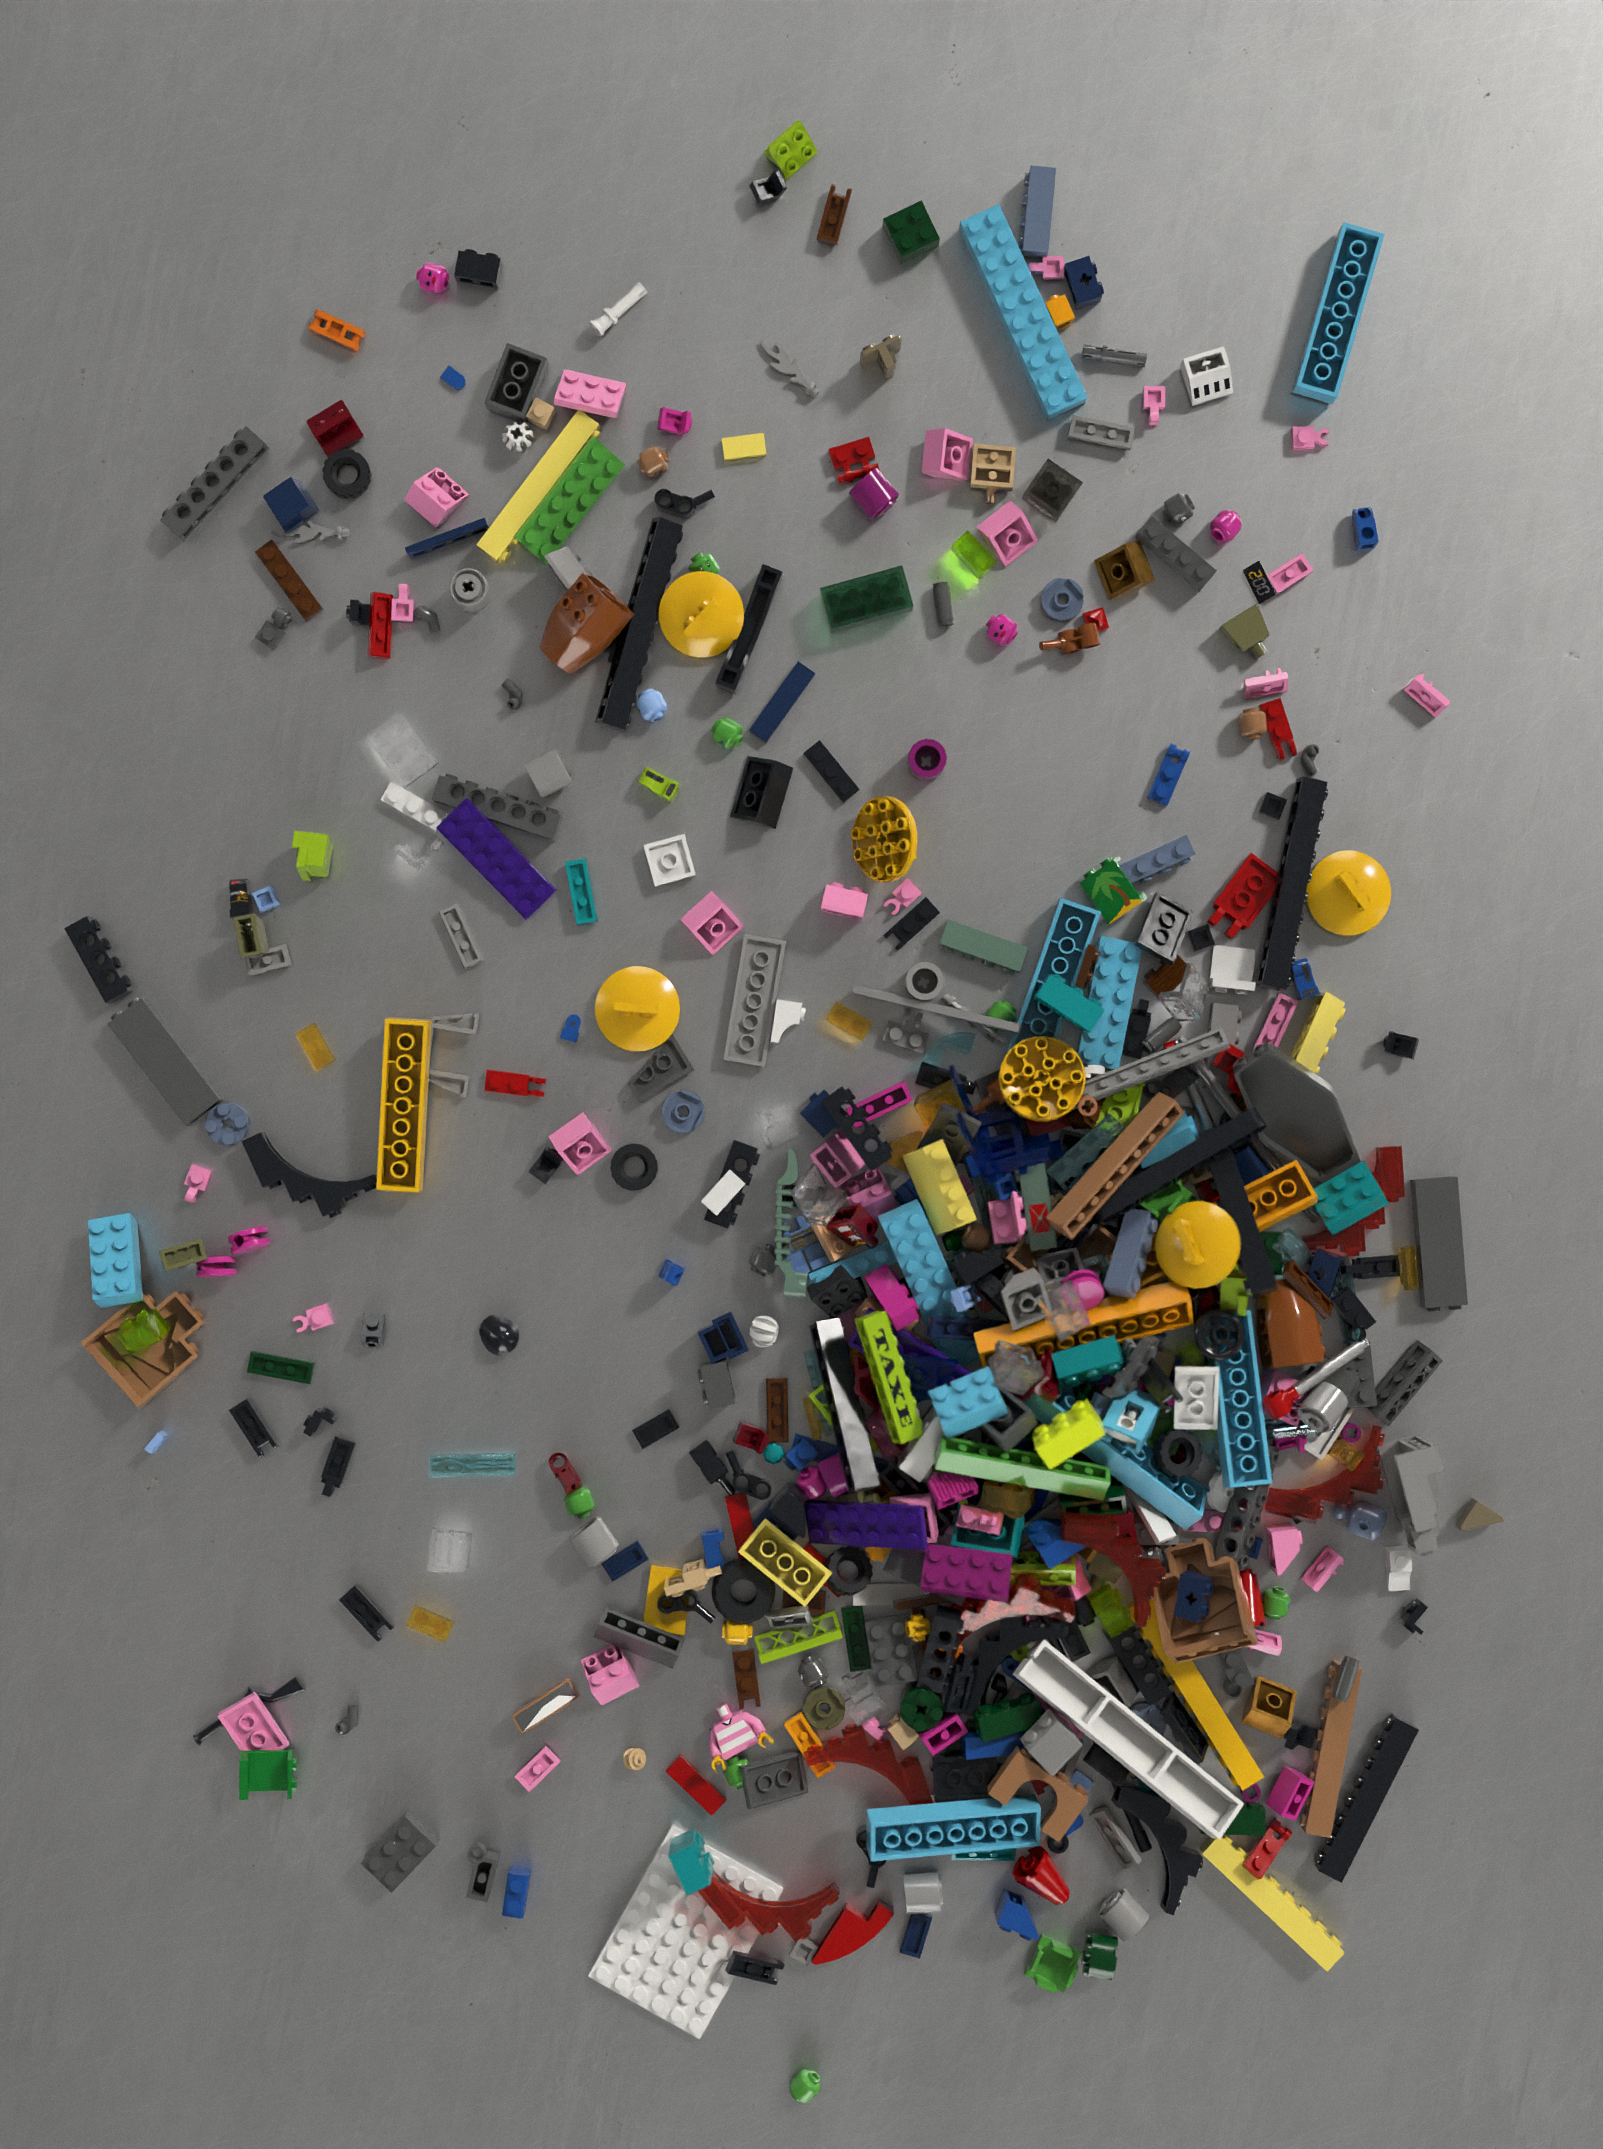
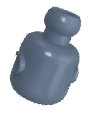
[1332,1499,1387,1541]

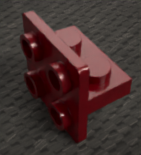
[306,400,364,457]
[1020,1348,1059,1404]
[853,1356,881,1411]

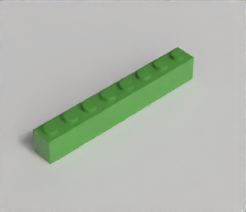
[935,1436,1111,1500]

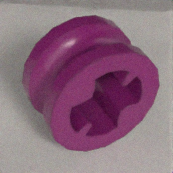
[1340,1422,1361,1443]
[1240,1783,1261,1803]

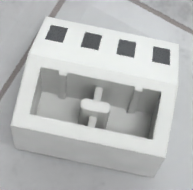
[1180,346,1233,406]

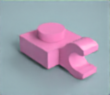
[1028,256,1064,280]
[1143,386,1165,426]
[391,584,414,622]
[184,1164,213,1203]
[857,1712,893,1746]

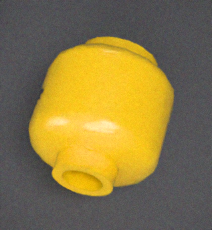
[722,1620,753,1645]

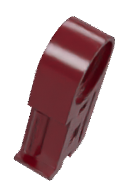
[549,1452,583,1495]

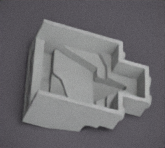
[1377,1435,1444,1556]

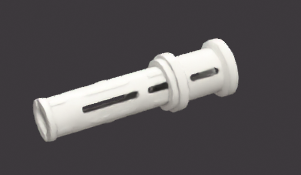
[589,282,647,337]

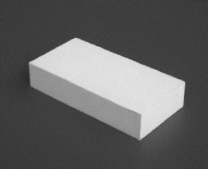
[701,1170,746,1216]

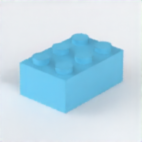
[928,1366,1008,1439]

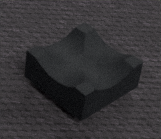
[806,1265,868,1319]
[1083,1742,1130,1787]

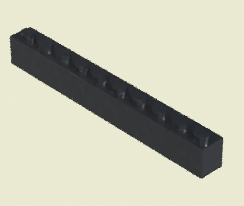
[595,517,683,730]
[1255,776,1328,991]

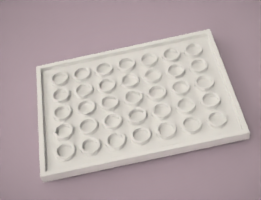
[588,1825,783,2039]

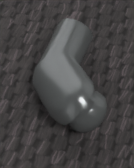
[414,605,440,633]
[501,678,522,710]
[1301,744,1319,777]
[335,1705,359,1734]

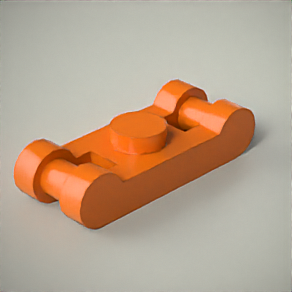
[307,309,366,352]

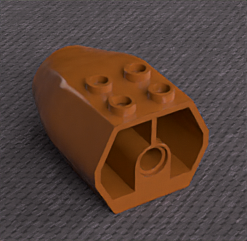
[539,573,635,674]
[1256,1279,1326,1370]

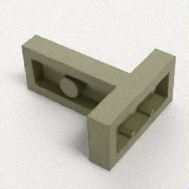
[159,1238,208,1272]

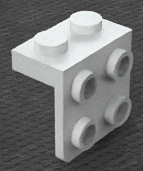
[1208,945,1256,995]

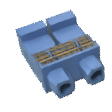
[776,1214,830,1273]

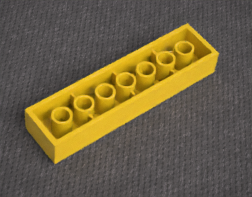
[376,1017,432,1193]

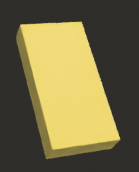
[722,433,766,461]

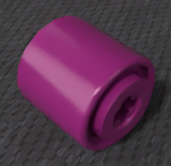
[849,468,899,519]
[907,739,947,781]
[818,1453,848,1498]

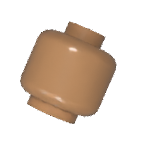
[637,446,670,478]
[1238,708,1267,740]
[960,1222,993,1253]

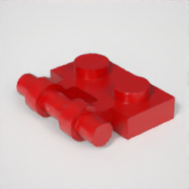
[828,437,880,484]

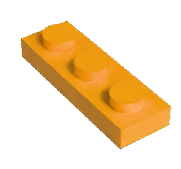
[784,1711,836,1778]

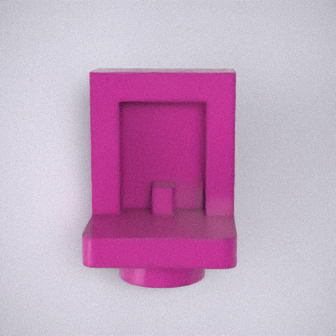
[657,407,692,435]
[1272,1426,1307,1454]

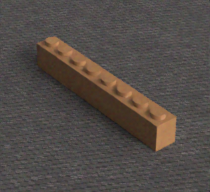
[1046,1092,1184,1240]
[1299,1660,1362,1838]

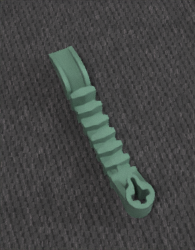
[774,1148,807,1299]

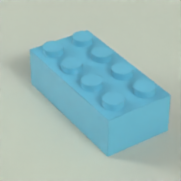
[88,1213,143,1308]

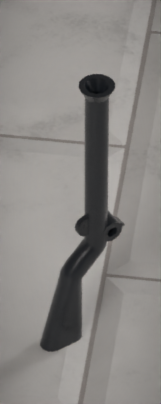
[193,1677,306,1746]

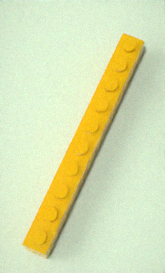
[1127,1592,1264,1791]

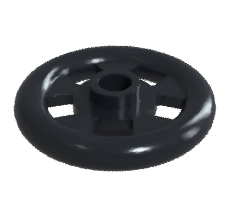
[1194,1309,1245,1361]

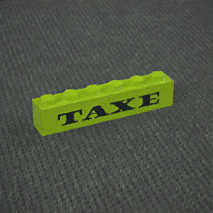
[854,1311,924,1444]

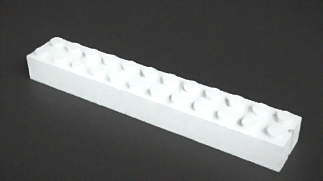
[1012,1640,1244,1839]

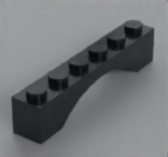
[715,564,783,694]

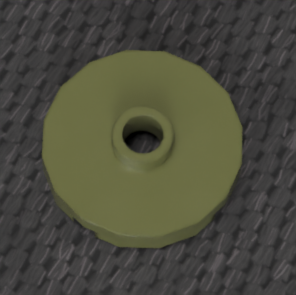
[803,1686,846,1730]

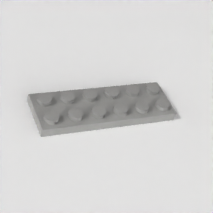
[723,934,786,1067]

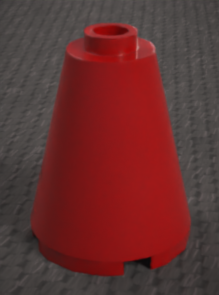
[1239,1569,1266,1627]
[1012,1846,1070,1905]

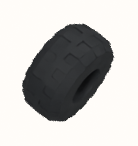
[712,1558,775,1624]

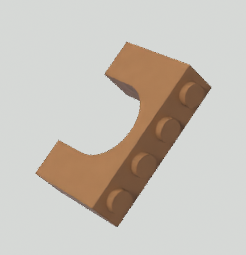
[987,1745,1089,1842]

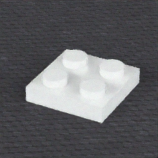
[643,834,696,887]

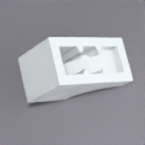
[771,1000,806,1043]
[1384,1546,1412,1591]

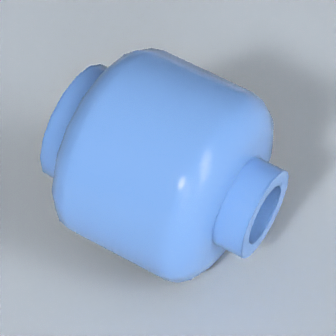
[636,689,667,722]

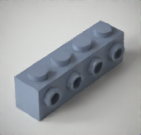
[1018,165,1056,259]
[1119,835,1195,885]
[1103,1209,1158,1299]

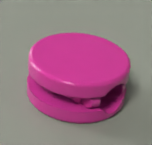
[228,1227,270,1255]
[196,1256,237,1278]
[1061,1270,1104,1311]

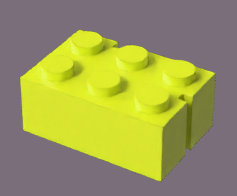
[1032,1399,1106,1469]

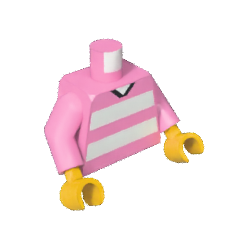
[709,1703,774,1773]

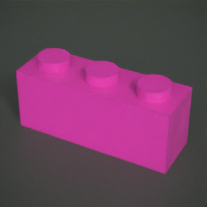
[846,1081,913,1128]
[864,1264,919,1331]

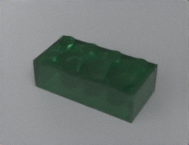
[820,565,914,633]

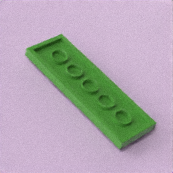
[513,436,625,565]

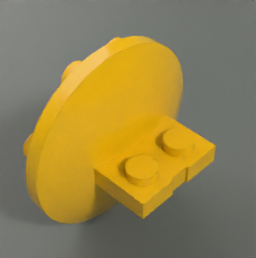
[659,571,744,658]
[851,796,917,882]
[1306,851,1391,936]
[595,966,680,1051]
[999,1036,1086,1121]
[1155,1201,1240,1289]

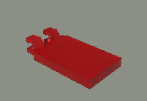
[1207,853,1278,940]

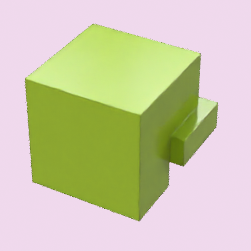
[292,831,333,881]
[1220,1264,1251,1316]

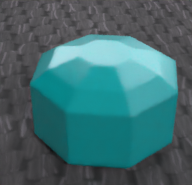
[763,1443,784,1464]

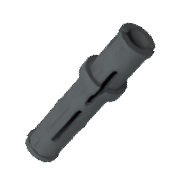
[1082,344,1147,367]

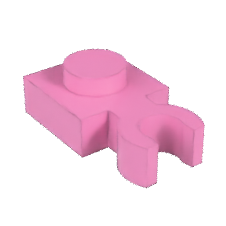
[1291,426,1329,450]
[884,878,922,915]
[293,1303,334,1332]

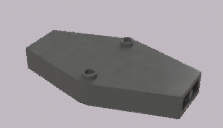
[1233,1042,1361,1184]

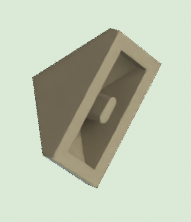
[1456,1498,1504,1530]

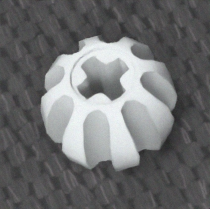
[502,420,534,452]
[749,1316,779,1347]

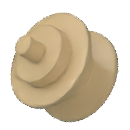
[623,1748,646,1770]

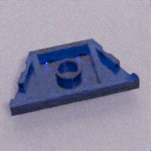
[899,1353,959,1401]

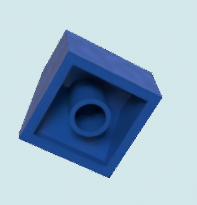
[1024,1517,1086,1569]

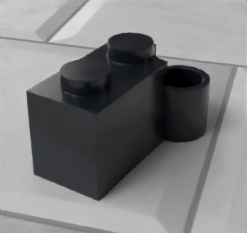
[1142,1064,1199,1099]
[1329,1286,1376,1342]

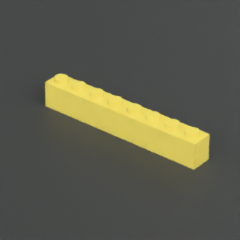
[476,410,601,564]
[1199,1835,1344,1972]

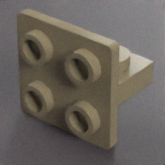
[860,335,902,380]

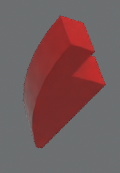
[811,1899,894,1965]

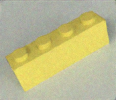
[1290,992,1346,1075]
[902,1139,977,1235]
[738,1518,832,1607]

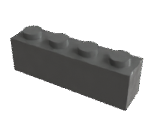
[1135,516,1217,592]
[594,1607,685,1669]

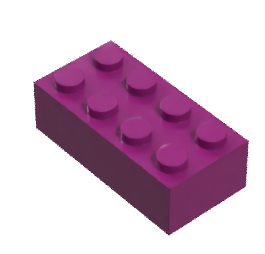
[921,1544,1013,1602]

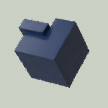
[263,477,319,534]
[800,1090,848,1138]
[1232,1143,1271,1186]
[697,1311,749,1363]

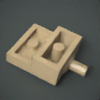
[970,444,1016,504]
[664,1558,722,1597]

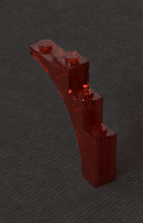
[1297,1146,1405,1256]
[1265,1425,1385,1524]
[1060,1512,1165,1627]
[944,1573,1075,1646]
[804,1723,933,1805]
[698,1871,840,1942]

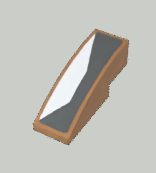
[511,1678,579,1734]

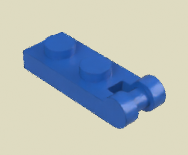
[1147,743,1191,806]

